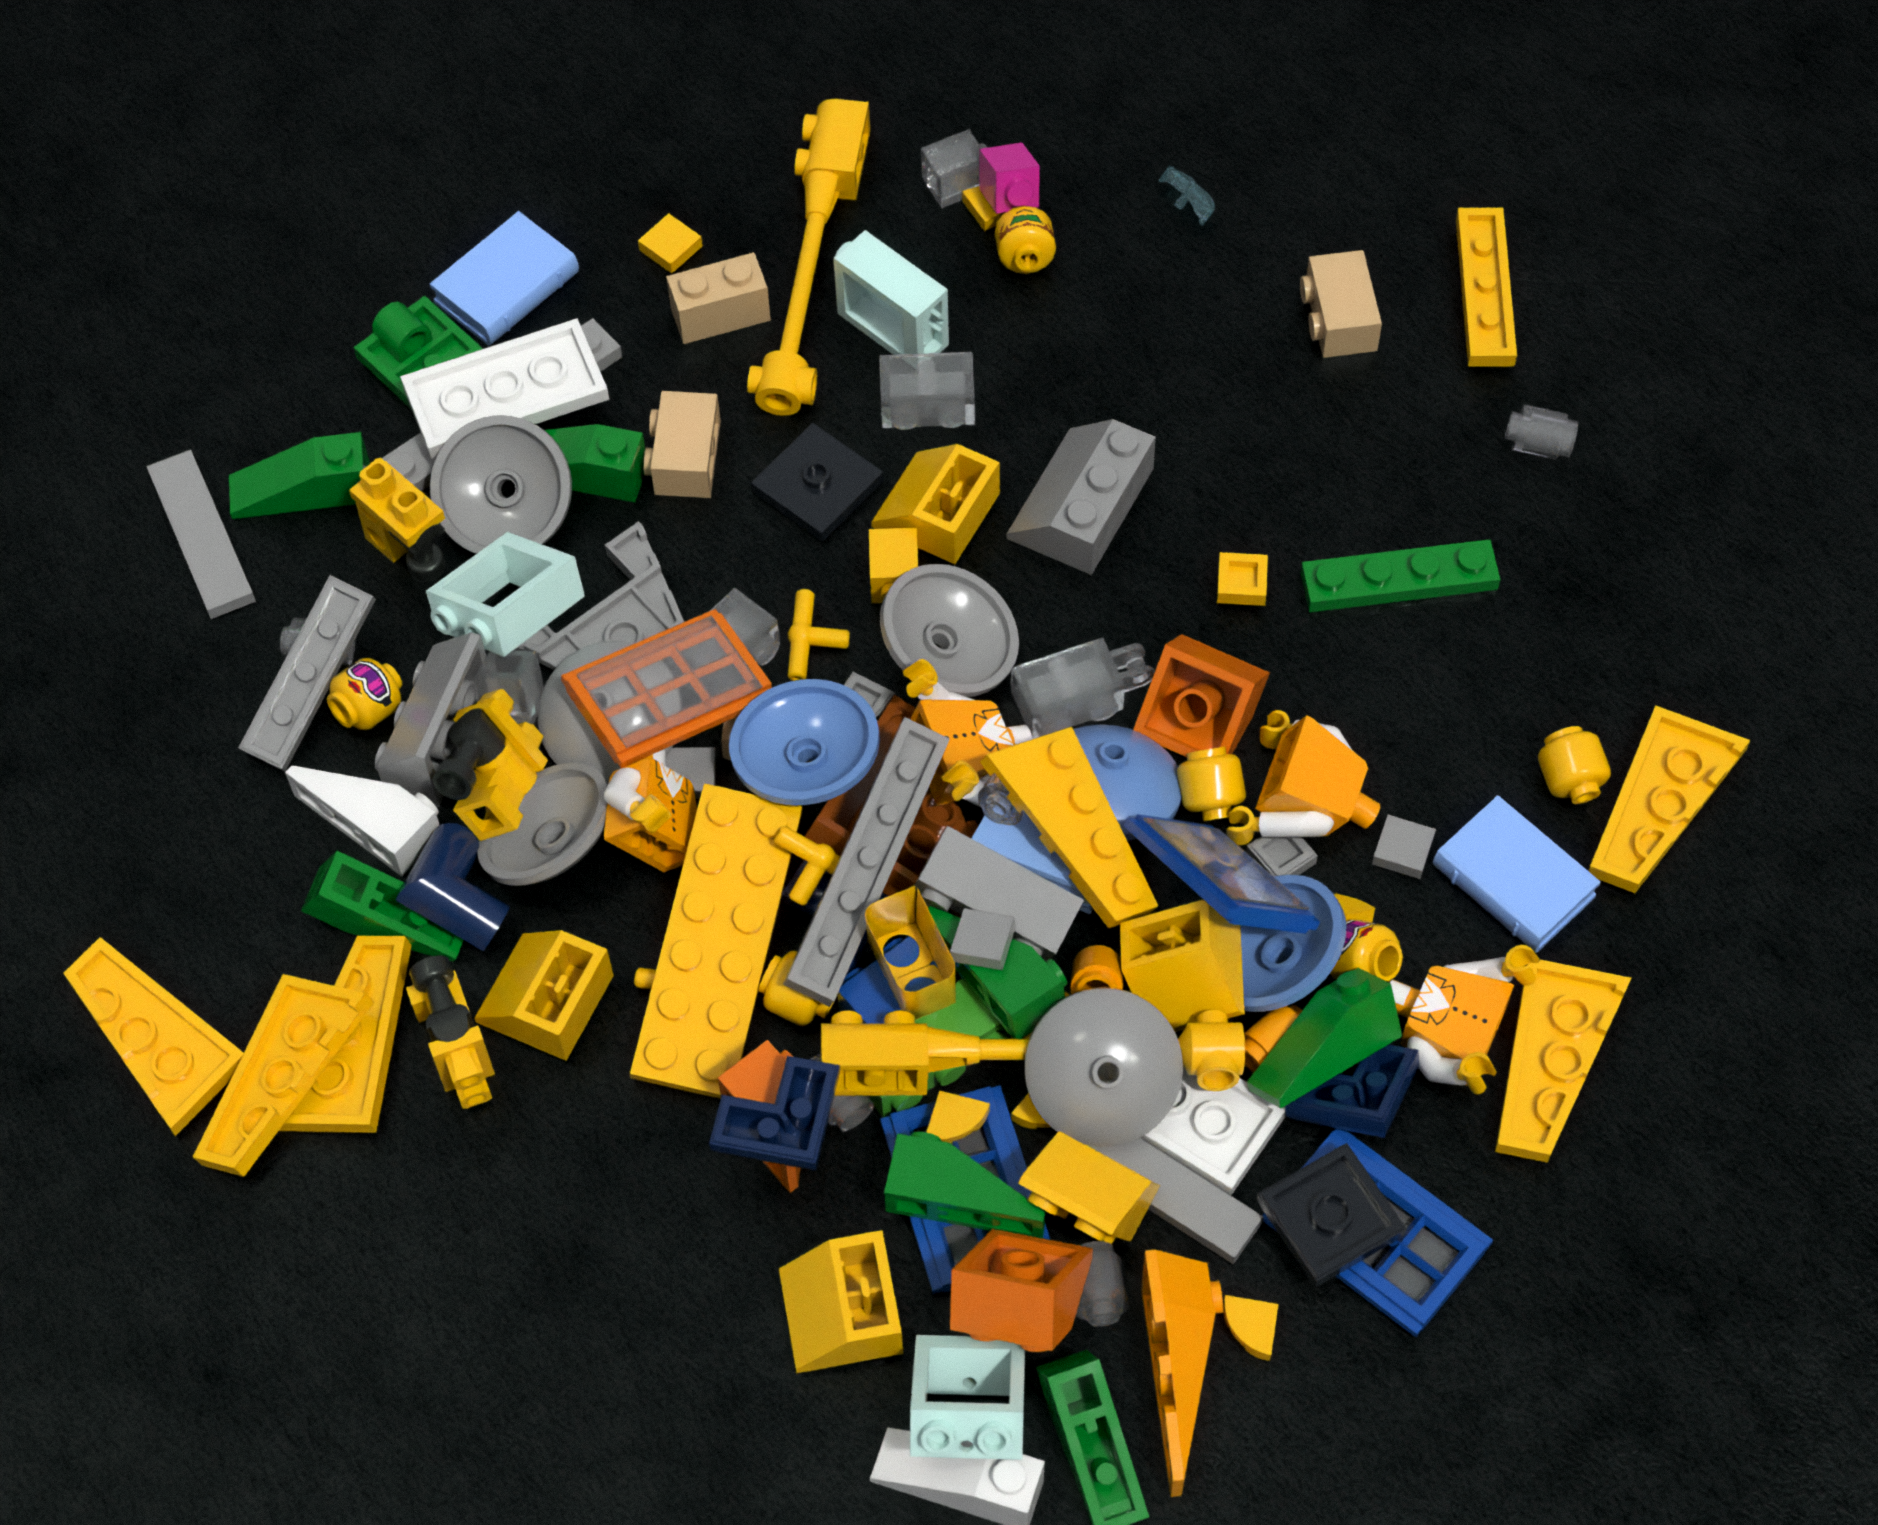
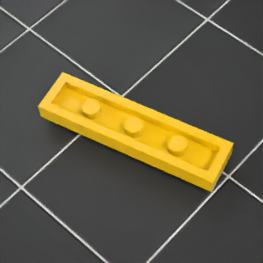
[1456,208,1517,367]

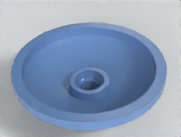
[729,679,880,805]
[1073,725,1182,841]
[1240,875,1346,1012]

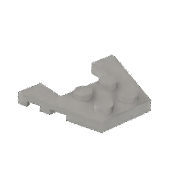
[515,521,693,670]

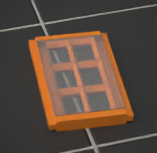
[561,609,772,768]

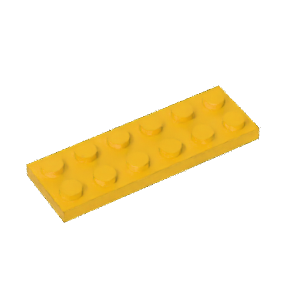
[630,783,803,1099]

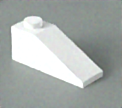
[285,766,440,877]
[870,1428,1045,1525]

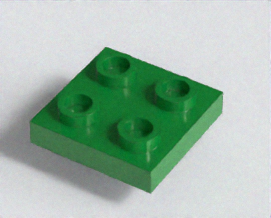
[354,296,483,410]

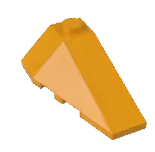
[1141,1250,1223,1497]

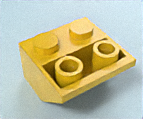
[871,444,1000,564]
[1120,899,1245,1032]
[474,930,614,1061]
[1018,1131,1160,1245]
[779,1230,903,1373]

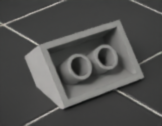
[1007,419,1156,575]
[375,632,494,807]
[914,826,1084,961]

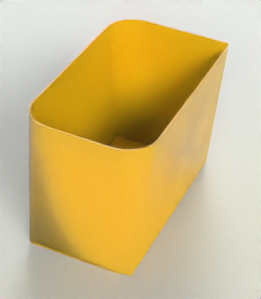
[865,886,956,1020]

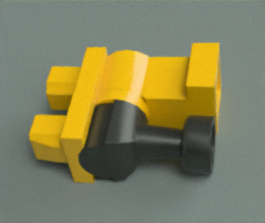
[349,458,446,582]
[433,689,548,841]
[406,955,495,1109]

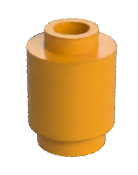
[1071,945,1123,994]
[1244,1005,1303,1073]

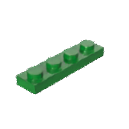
[1301,539,1500,612]

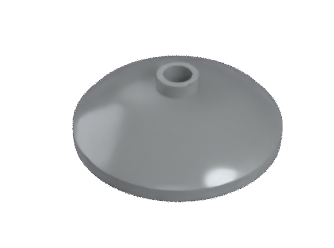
[430,415,572,554]
[880,564,1019,697]
[538,641,682,783]
[477,762,609,886]
[1024,988,1183,1147]

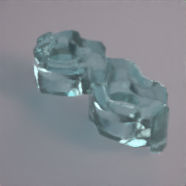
[1158,166,1215,225]

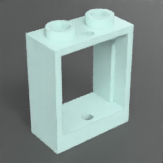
[834,230,949,373]
[426,532,585,657]
[910,1335,1025,1460]

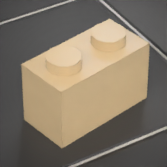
[1300,250,1382,358]
[666,252,771,344]
[644,391,721,498]

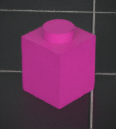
[979,143,1040,214]

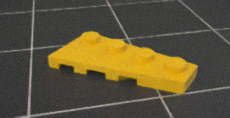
[1589,705,1750,893]
[980,727,1158,928]
[279,936,412,1133]
[64,937,244,1136]
[1495,960,1631,1163]
[193,974,375,1177]

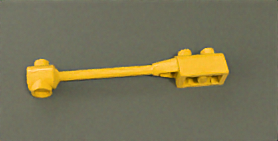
[747,99,870,416]
[821,1010,1245,1096]

